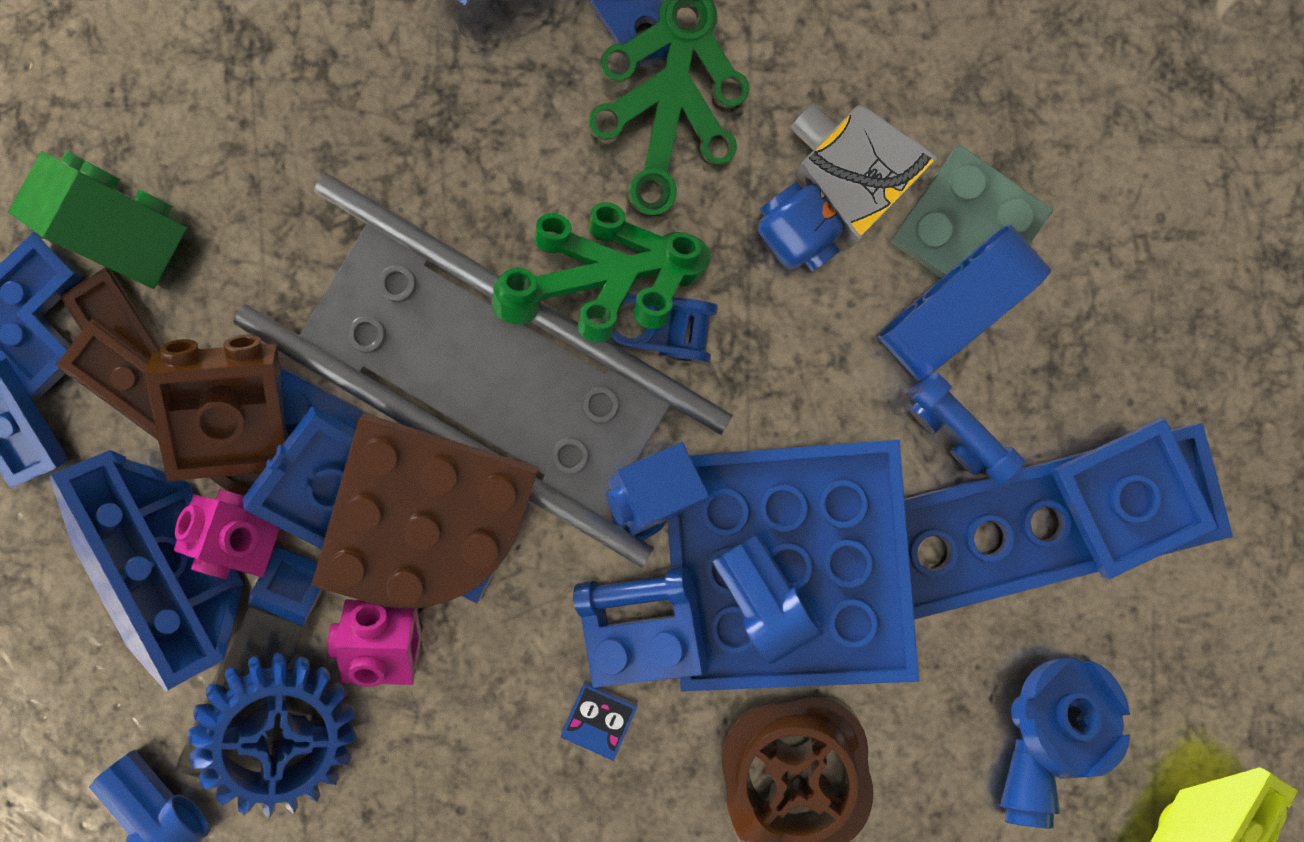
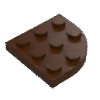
[311,413,539,608]

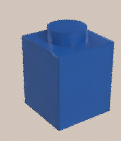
[606,442,709,536]

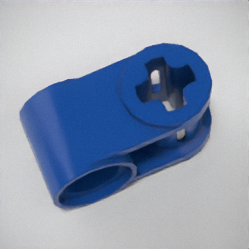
[604,293,718,364]

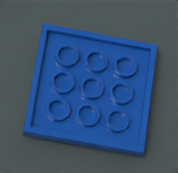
[667,439,919,692]

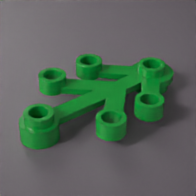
[588,0,749,215]
[492,202,711,342]

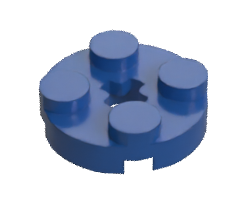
[1011,658,1130,779]

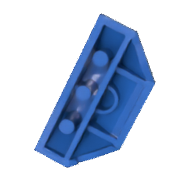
[50,450,244,691]

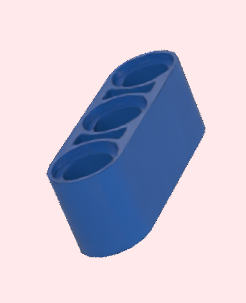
[878,224,1051,381]

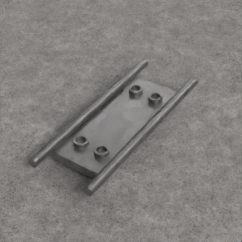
[234,172,733,568]

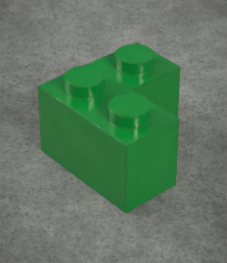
[8,150,187,289]

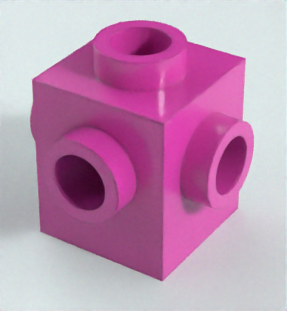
[173,489,280,579]
[328,599,422,687]

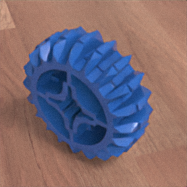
[188,652,356,818]

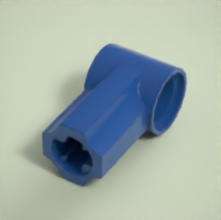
[712,534,824,665]
[89,749,210,842]

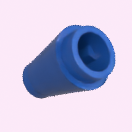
[1000,739,1060,829]

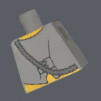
[790,102,938,248]

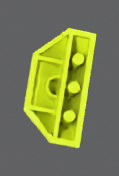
[1150,768,1298,842]

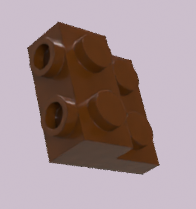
[144,335,288,481]

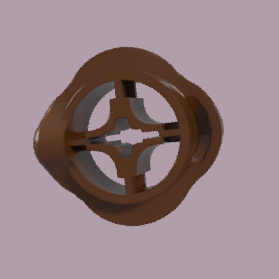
[722,697,873,842]

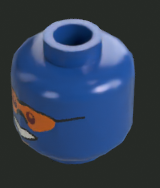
[758,181,845,272]

